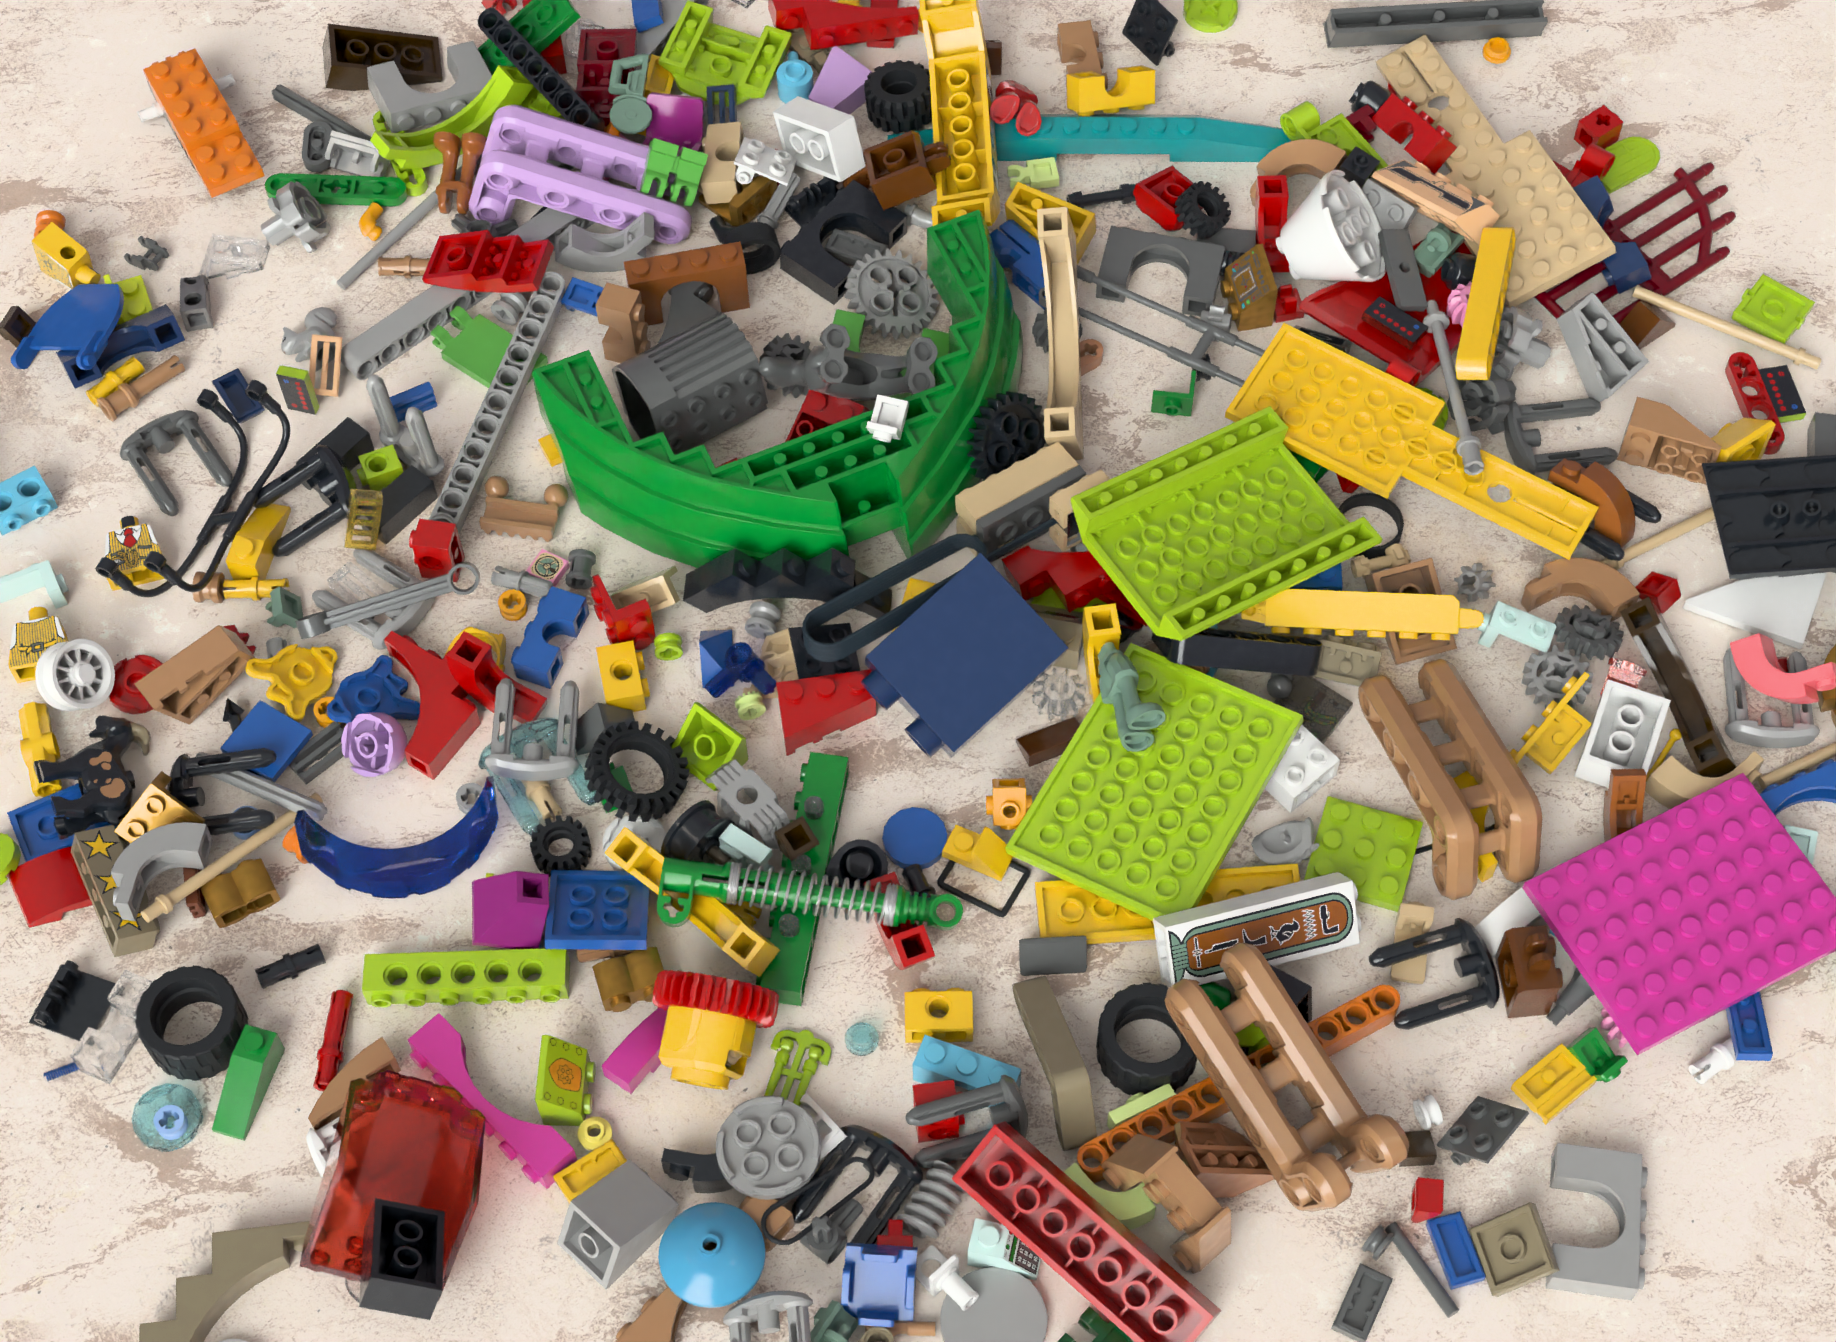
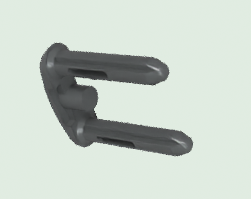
[1503,398,1618,475]
[120,410,233,516]
[906,1075,1028,1168]

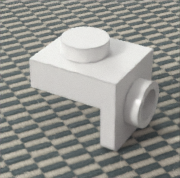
[866,395,909,442]

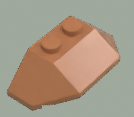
[1174,1121,1274,1198]

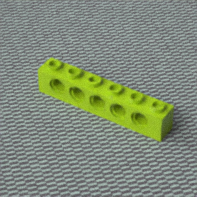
[362,948,570,1008]

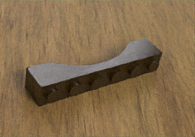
[1620,597,1737,778]

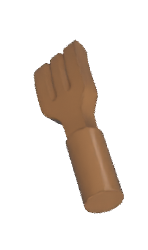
[865,1321,936,1337]

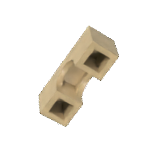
[698,121,745,204]

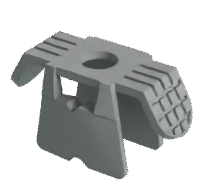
[705,759,790,849]

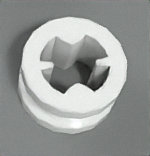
[1413,1095,1443,1130]

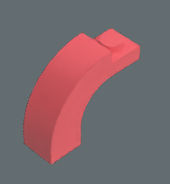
[1730,633,1836,704]

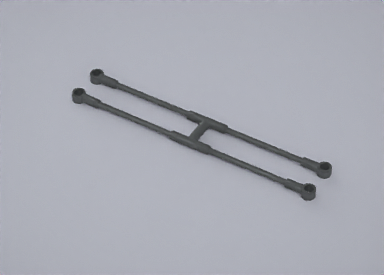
[1039,265,1265,387]

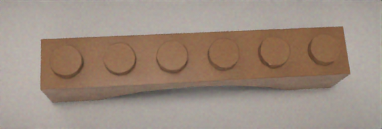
[615,1196,795,1342]

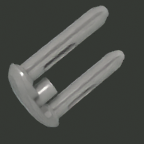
[366,374,445,477]
[312,547,435,650]
[1723,648,1820,748]
[485,678,580,781]
[723,1291,813,1342]

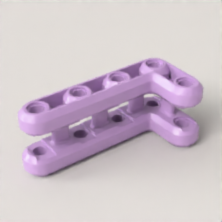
[469,105,698,244]

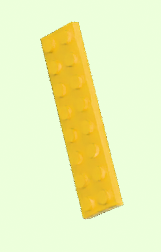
[1035,864,1300,945]

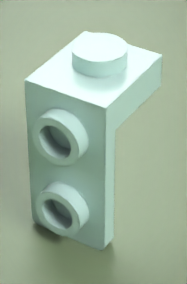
[0,560,69,609]
[1477,601,1556,652]

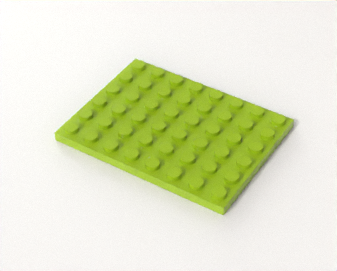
[1005,643,1303,921]

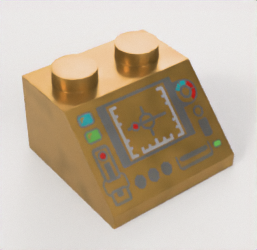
[1220,244,1278,332]

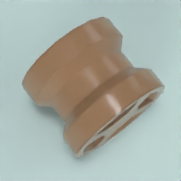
[192,571,226,603]

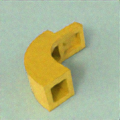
[1082,603,1121,703]

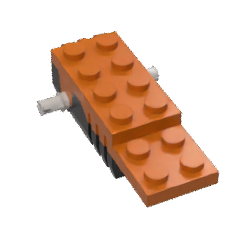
[137,48,265,198]

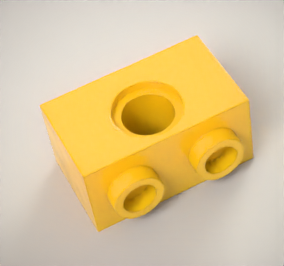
[596,640,650,712]
[904,988,973,1043]

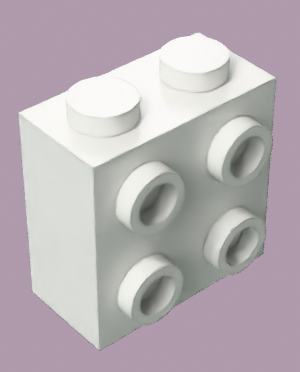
[1265,725,1340,813]

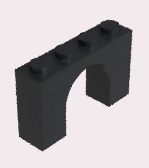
[780,180,907,305]
[296,417,438,544]

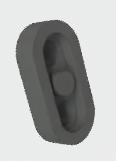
[302,121,332,172]

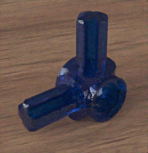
[705,642,776,698]

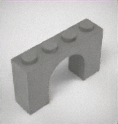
[367,41,492,133]
[1546,1143,1648,1301]

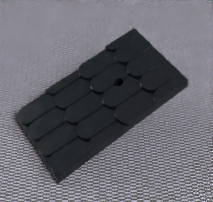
[1702,455,1836,580]

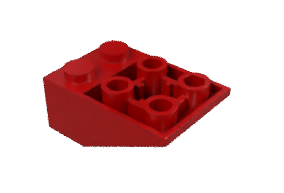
[785,390,870,442]

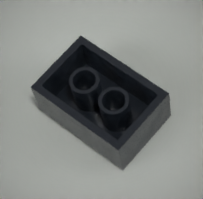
[359,1198,445,1320]

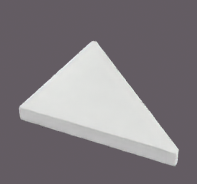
[1683,572,1827,650]

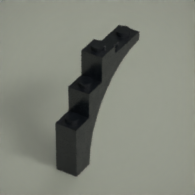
[683,548,892,619]

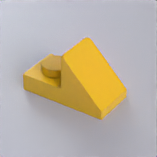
[942,825,1014,882]

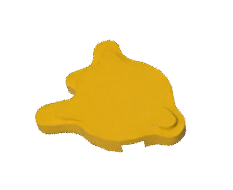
[245,644,338,723]

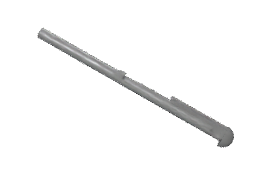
[337,137,487,290]

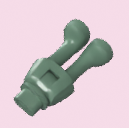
[1098,642,1166,752]

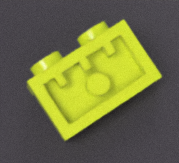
[103,274,153,325]

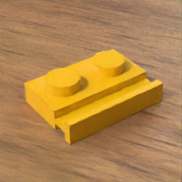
[1510,1043,1597,1125]

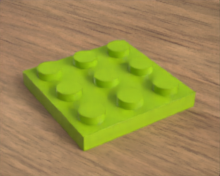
[1304,796,1423,912]

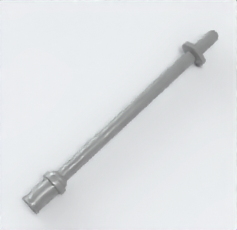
[1423,300,1484,475]

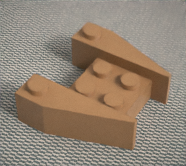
[1100,1133,1231,1274]

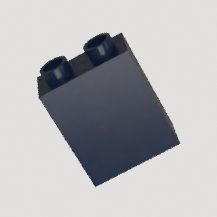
[861,552,1068,758]

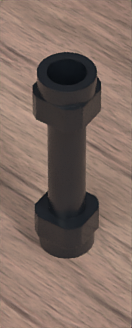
[1066,183,1136,209]

